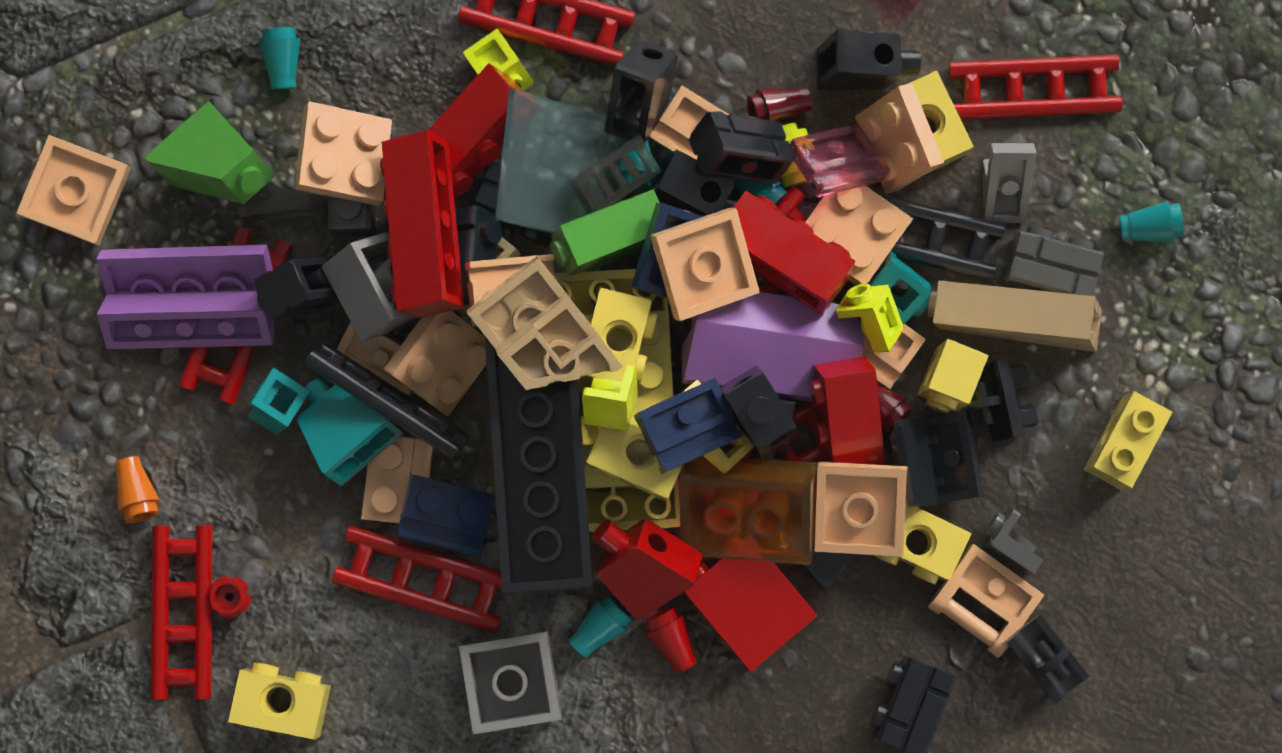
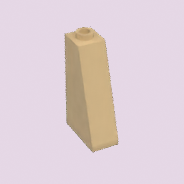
[928,281,1102,352]

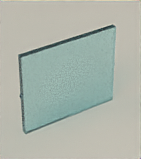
[495,89,623,234]

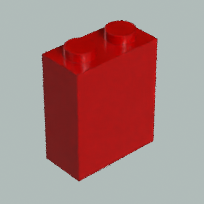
[684,535,818,672]

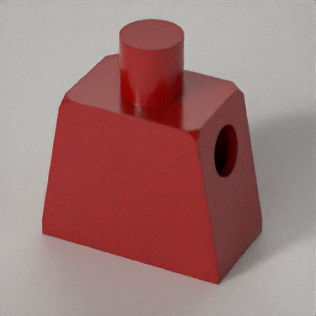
[592,519,703,620]

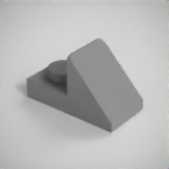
[982,143,1036,223]

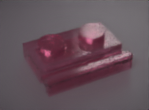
[790,123,890,197]

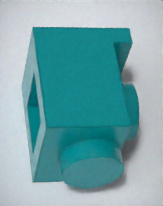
[868,251,932,324]
[247,367,310,435]

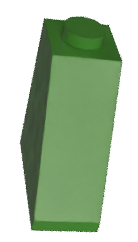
[144,101,276,204]
[550,189,659,276]

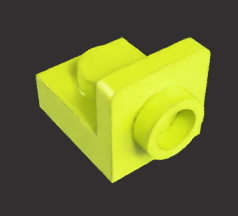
[463,29,534,91]
[836,284,904,353]

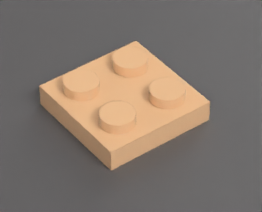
[855,83,944,194]
[294,101,392,206]
[16,135,131,246]
[805,170,913,286]
[650,208,760,321]
[384,311,486,417]
[814,462,907,557]

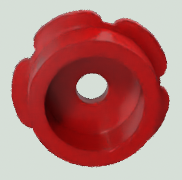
[210,576,251,619]

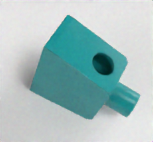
[297,378,404,486]

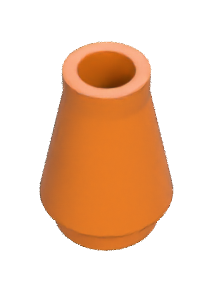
[114,456,161,523]

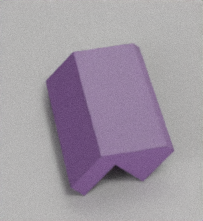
[96,245,274,349]
[682,292,864,402]

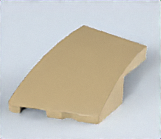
[466,256,623,390]

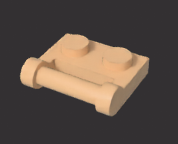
[927,544,1044,658]

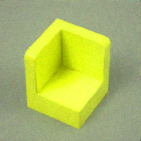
[582,365,638,431]

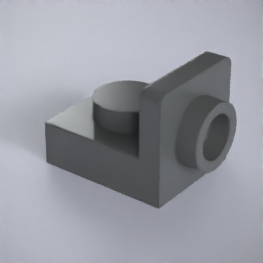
[983,509,1043,575]

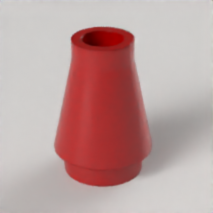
[644,605,698,673]

